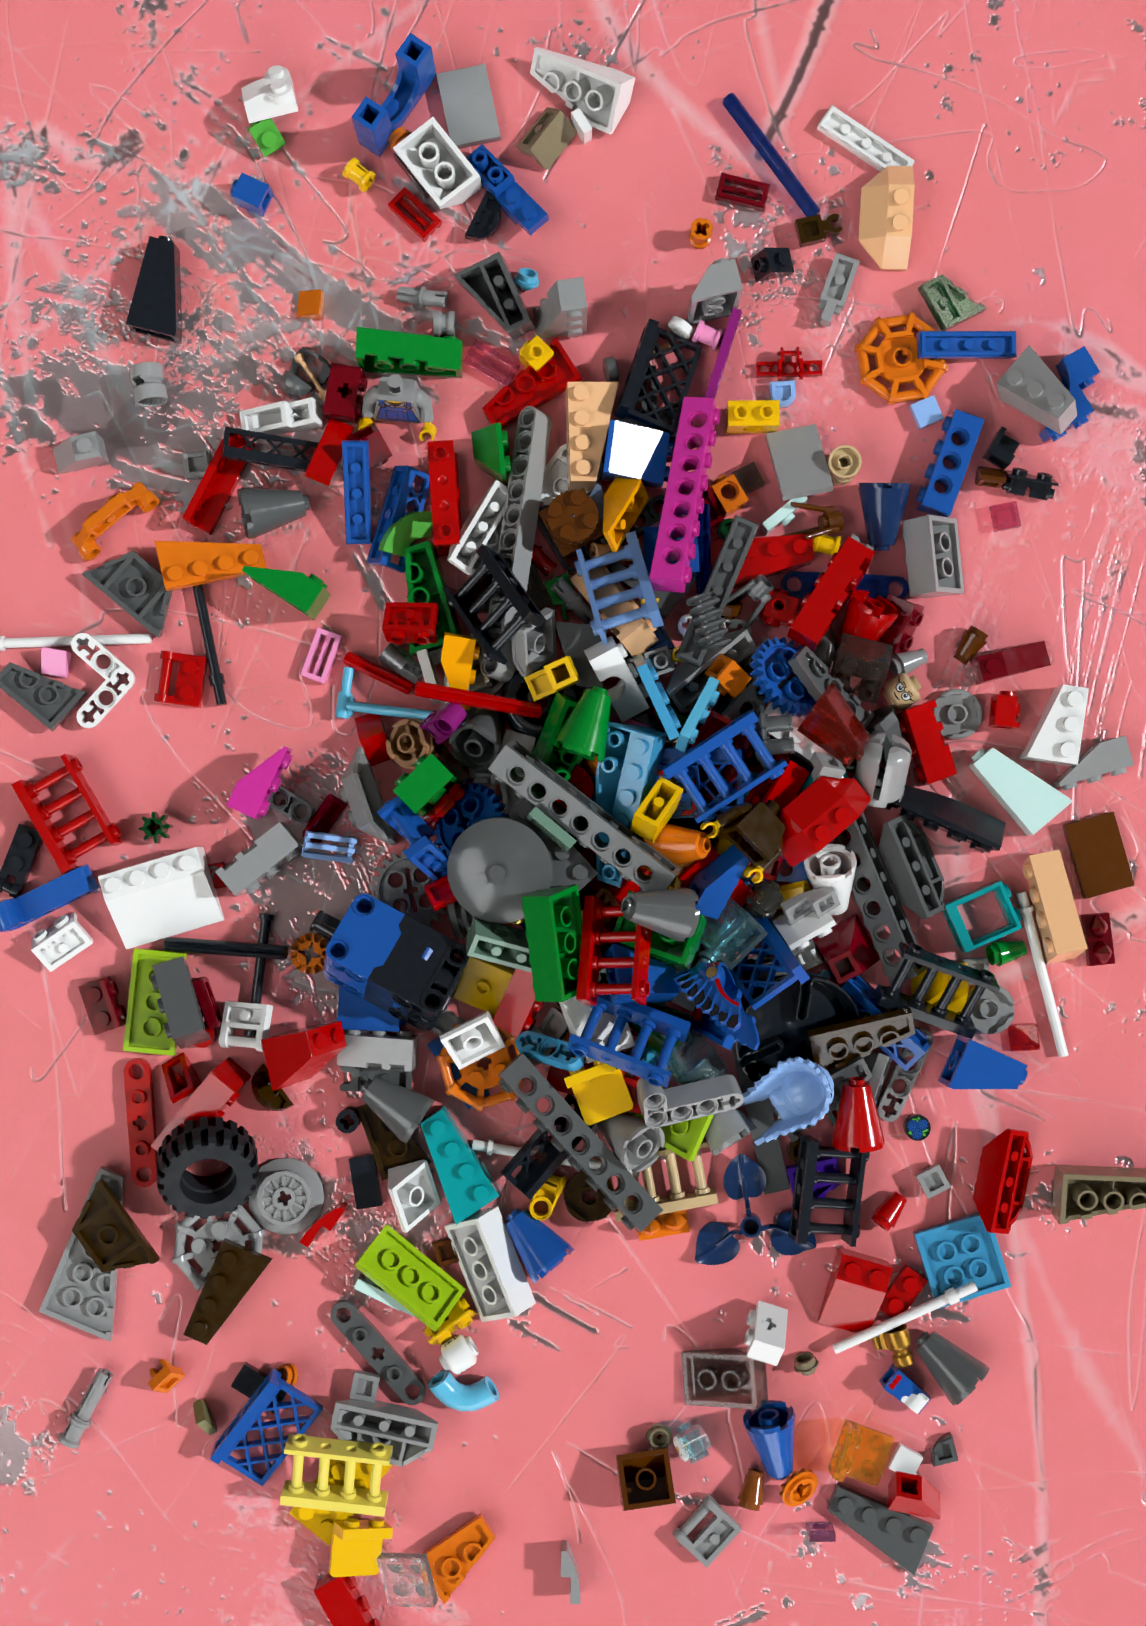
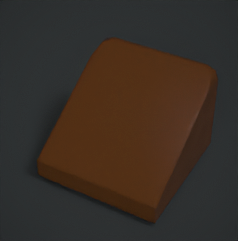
[975,466,1007,488]

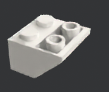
[769,911,836,951]

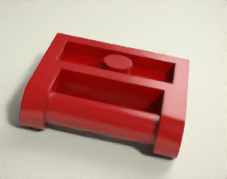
[154,651,208,708]

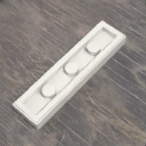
[817,105,915,172]

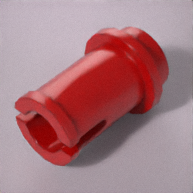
[531,544,557,576]

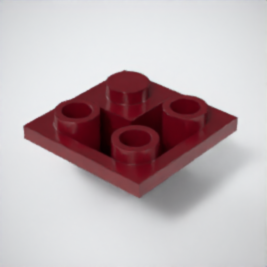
[812,914,880,984]

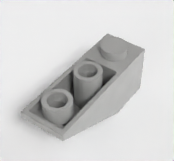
[1052,736,1134,790]

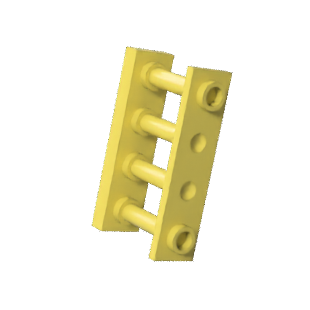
[280,1434,393,1517]

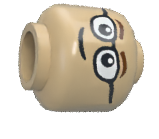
[882,673,922,710]

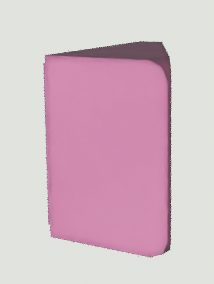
[41,647,72,678]

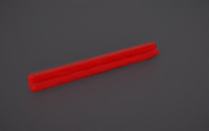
[414,681,542,719]

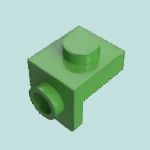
[246,118,286,157]

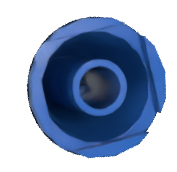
[506,1208,574,1283]
[743,1400,795,1480]

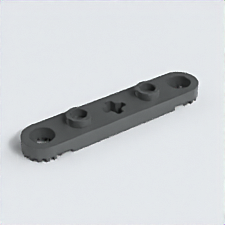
[331,1300,426,1405]

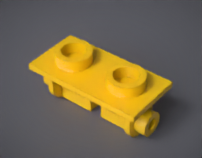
[423,1298,478,1345]

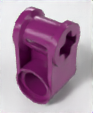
[419,702,466,745]

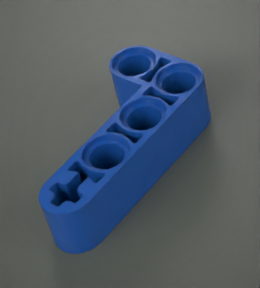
[0,865,99,932]

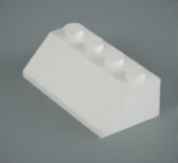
[444,1206,536,1322]

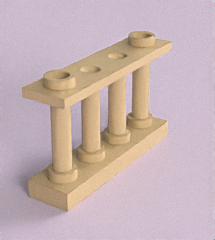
[611,1138,719,1222]

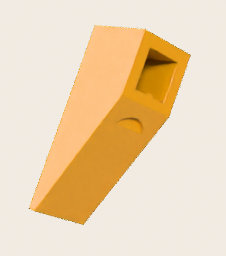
[441,632,480,711]

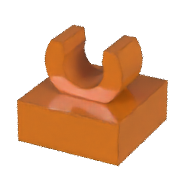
[148,1359,186,1393]

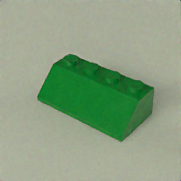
[522,884,583,1002]

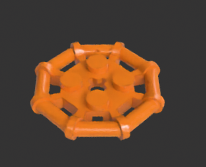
[854,312,948,405]
[436,1014,529,1111]

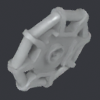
[172,1205,266,1291]

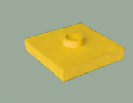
[453,957,515,1015]

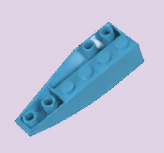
[596,722,667,888]

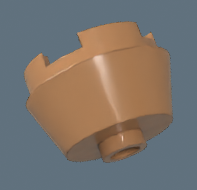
[386,718,438,769]

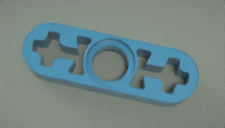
[515,1031,585,1071]

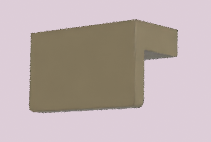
[516,107,577,170]

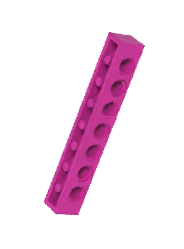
[650,397,720,593]

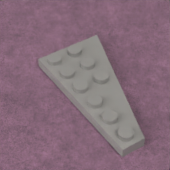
[39,1166,126,1342]

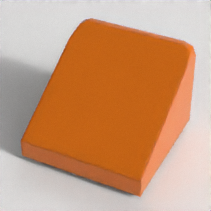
[296,289,325,320]

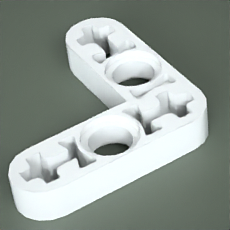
[71,633,136,728]

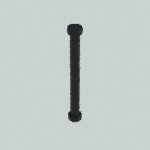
[244,913,274,1037]

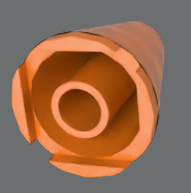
[639,823,711,872]

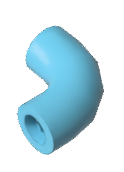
[428,1369,499,1411]

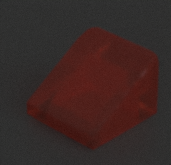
[1007,1023,1040,1051]

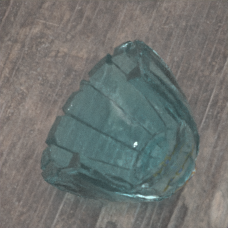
[667,1028,727,1085]

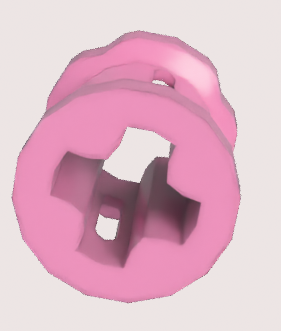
[692,320,724,351]

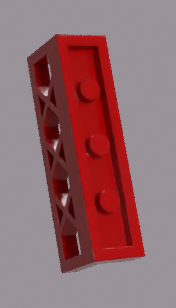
[182,434,257,535]

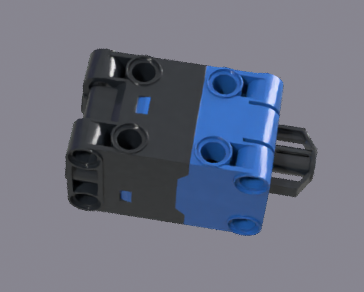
[310,894,470,1031]

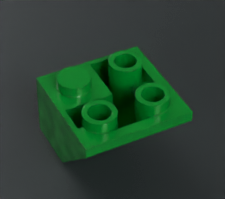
[471,423,511,486]

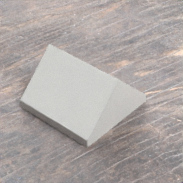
[439,1010,506,1070]
[388,1159,441,1233]

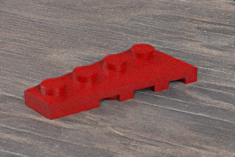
[482,337,582,428]

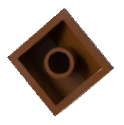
[616,1448,676,1511]

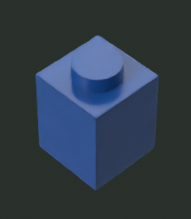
[231,173,274,217]

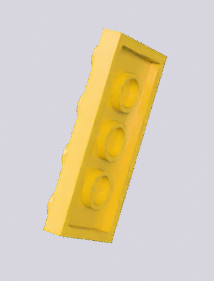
[289,1459,392,1545]

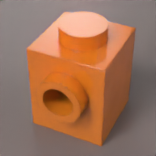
[704,653,752,698]

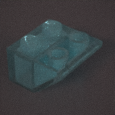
[700,897,768,970]

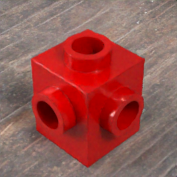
[759,589,799,628]

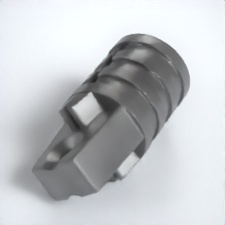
[379,643,423,684]

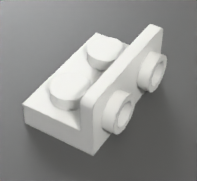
[31,912,93,972]

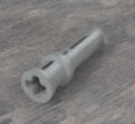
[57,1368,113,1449]

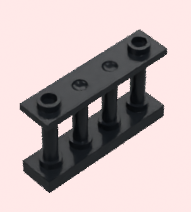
[442,544,546,665]
[874,942,1000,1039]
[788,1134,870,1247]

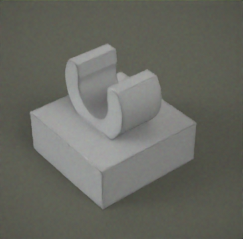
[810,751,846,781]

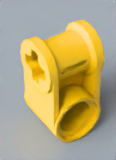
[529,1174,567,1221]

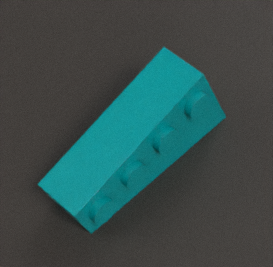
[420,1105,501,1225]

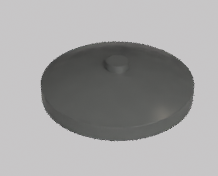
[447,817,554,923]

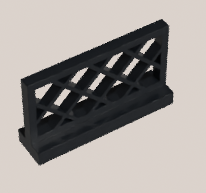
[614,319,703,435]

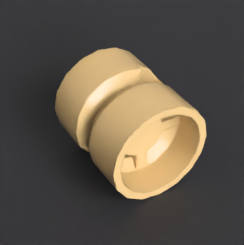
[826,445,862,486]

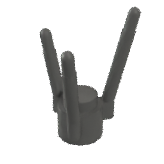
[726,574,773,631]

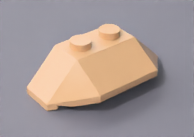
[858,166,915,271]

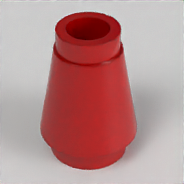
[871,1191,907,1231]

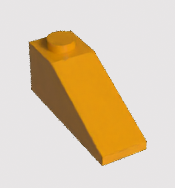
[603,478,649,552]

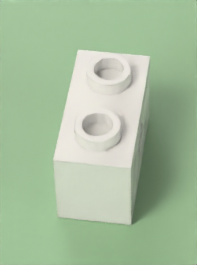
[744,1300,788,1366]

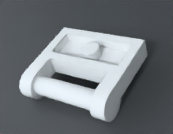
[219,1001,273,1052]

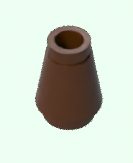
[953,625,988,665]

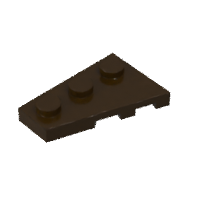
[357,1103,432,1181]

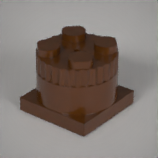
[538,488,604,558]

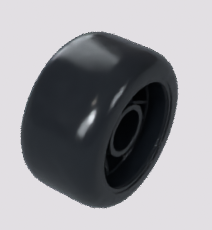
[502,663,579,741]

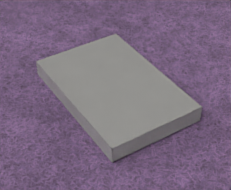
[436,64,501,149]
[766,424,833,501]

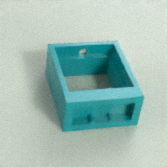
[942,881,1022,953]

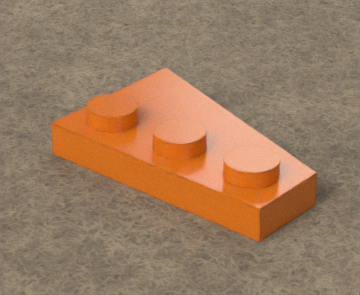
[416,1513,495,1605]

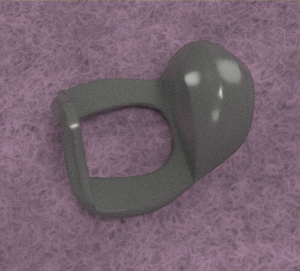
[281,347,331,396]

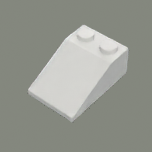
[559,996,635,1063]

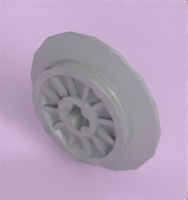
[248,1157,324,1235]

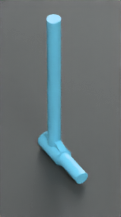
[335,667,462,724]

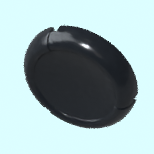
[734,974,860,1082]

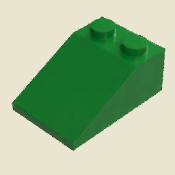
[242,566,331,620]
[613,890,707,970]

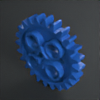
[749,637,819,717]
[432,782,507,857]

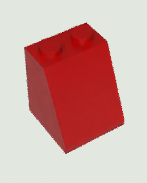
[261,1021,347,1091]

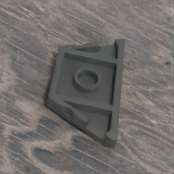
[82,551,173,638]

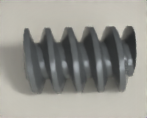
[686,591,731,650]

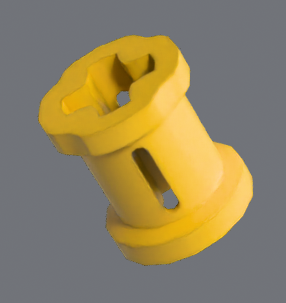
[342,157,376,192]
[813,530,841,557]

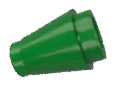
[986,940,1027,967]

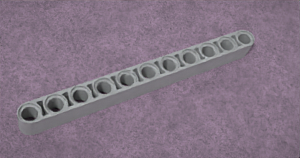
[480,406,552,683]

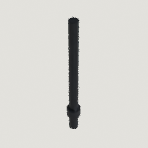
[192,585,227,706]

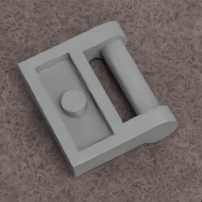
[672,1494,742,1567]

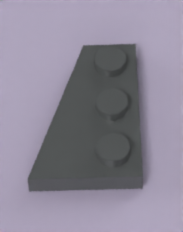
[0,662,87,732]

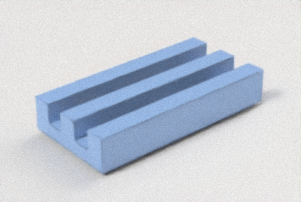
[301,831,357,863]

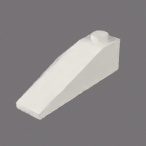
[530,47,635,134]

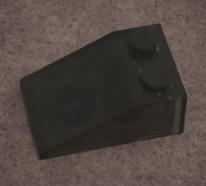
[681,1347,768,1410]

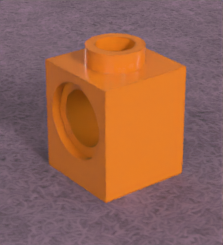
[711,474,749,518]

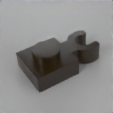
[794,214,842,247]

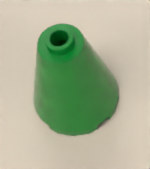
[553,686,611,763]

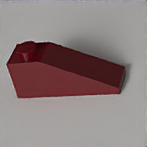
[970,641,1051,685]

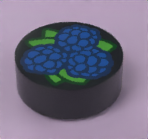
[903,1114,931,1141]

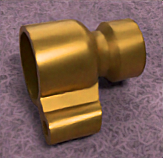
[871,1324,914,1368]

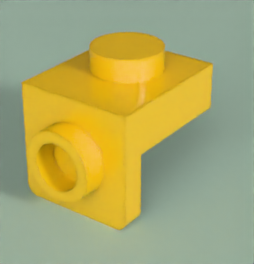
[519,335,554,371]

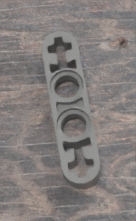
[876,1027,933,1122]

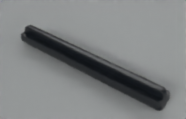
[164,937,288,960]

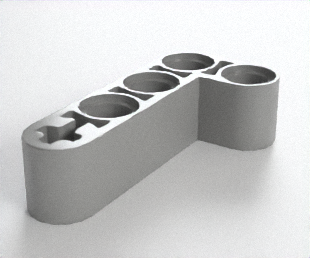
[637,1074,744,1128]

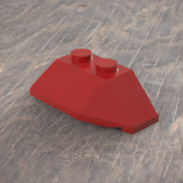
[779,776,871,867]
[973,1128,1033,1234]

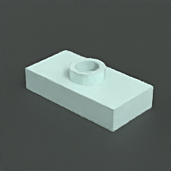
[759,496,808,536]

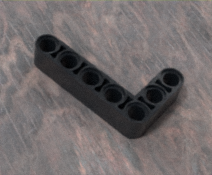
[537,495,665,575]

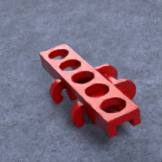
[756,347,823,380]

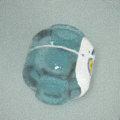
[673,1421,711,1465]

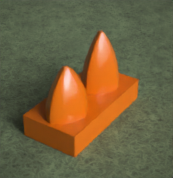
[638,1210,690,1241]

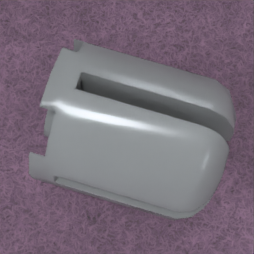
[853,732,912,808]

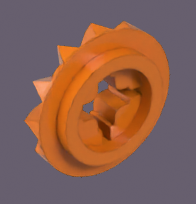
[290,933,328,974]
[779,1468,818,1507]

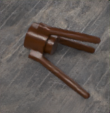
[782,502,844,540]

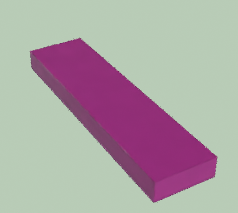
[705,308,742,399]

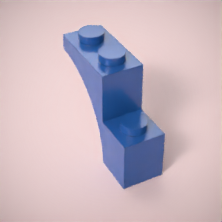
[1038,346,1100,443]

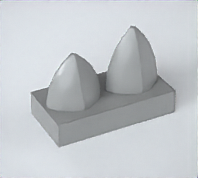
[863,1052,893,1105]

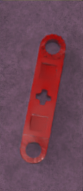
[124,1058,158,1187]

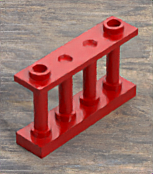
[427,440,462,557]
[11,754,122,874]
[576,896,651,1006]

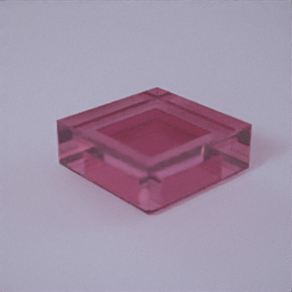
[989,501,1021,532]

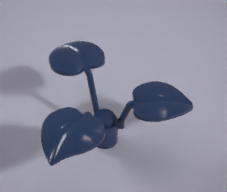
[695,1154,816,1265]

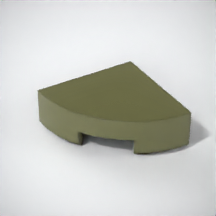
[193,1398,217,1436]

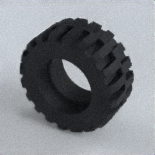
[157,1116,259,1219]

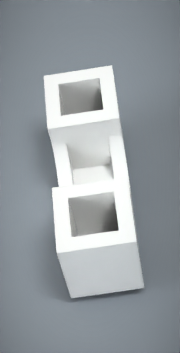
[584,636,650,722]

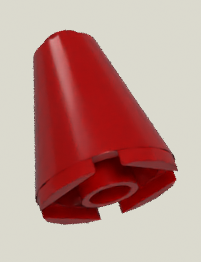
[837,589,898,664]
[832,1077,885,1153]

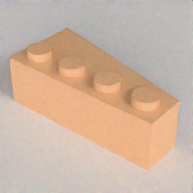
[565,382,618,491]
[570,566,659,657]
[1023,849,1088,964]

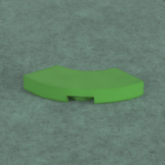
[378,511,433,557]

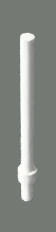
[832,1281,978,1354]

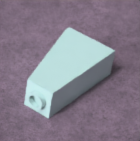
[968,748,1072,835]

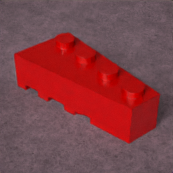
[707,534,814,590]

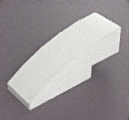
[239,397,324,437]

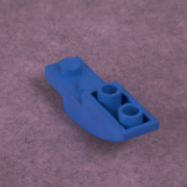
[466,144,549,236]

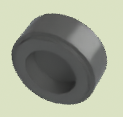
[603,357,619,382]

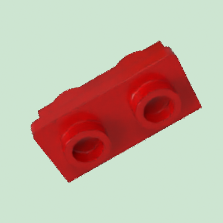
[382,602,439,645]

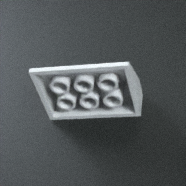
[98,847,225,950]

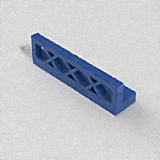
[367,466,430,573]
[841,975,933,1071]

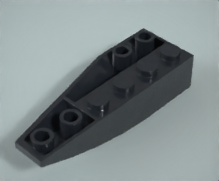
[875,786,1006,853]

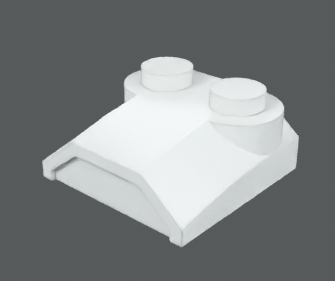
[241,65,298,123]

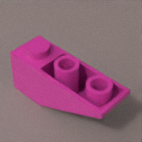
[226,746,293,819]

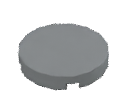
[932,689,983,740]
[966,985,1015,1034]

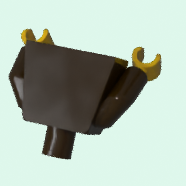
[700,800,785,883]

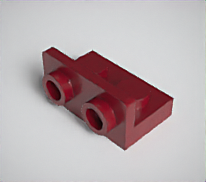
[875,594,924,653]
[78,976,127,1035]

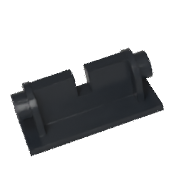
[1002,467,1059,501]

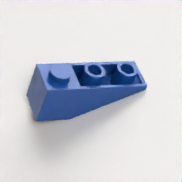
[688,845,750,920]

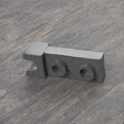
[339,1066,412,1092]

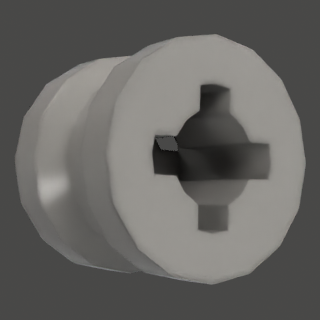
[433,311,456,337]

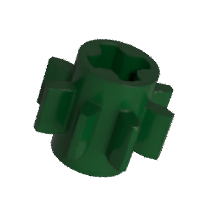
[139,812,173,844]

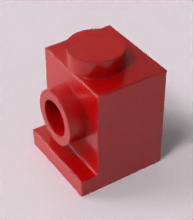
[988,691,1021,730]

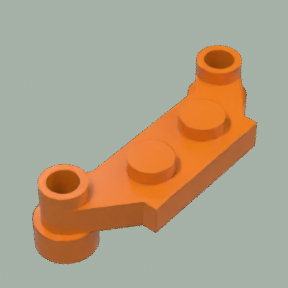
[71,482,160,561]

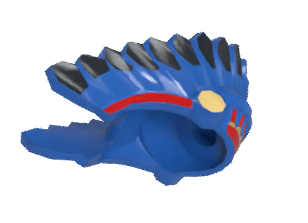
[673,962,760,1050]

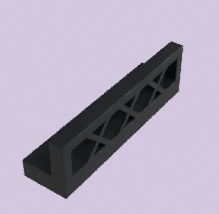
[221,426,319,472]
[500,1094,596,1200]

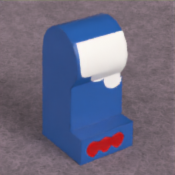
[879,1363,932,1415]

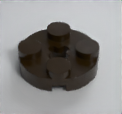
[564,1170,614,1222]

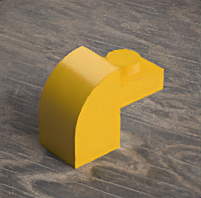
[524,656,581,702]

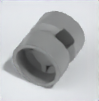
[129,362,168,407]

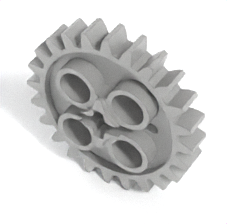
[370,850,447,927]

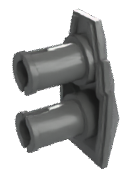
[754,705,795,769]

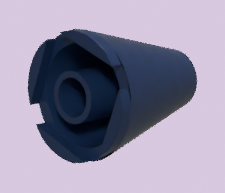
[858,483,910,550]

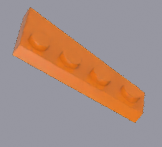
[154,541,267,592]

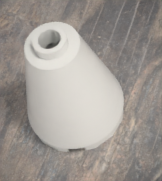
[804,844,857,915]

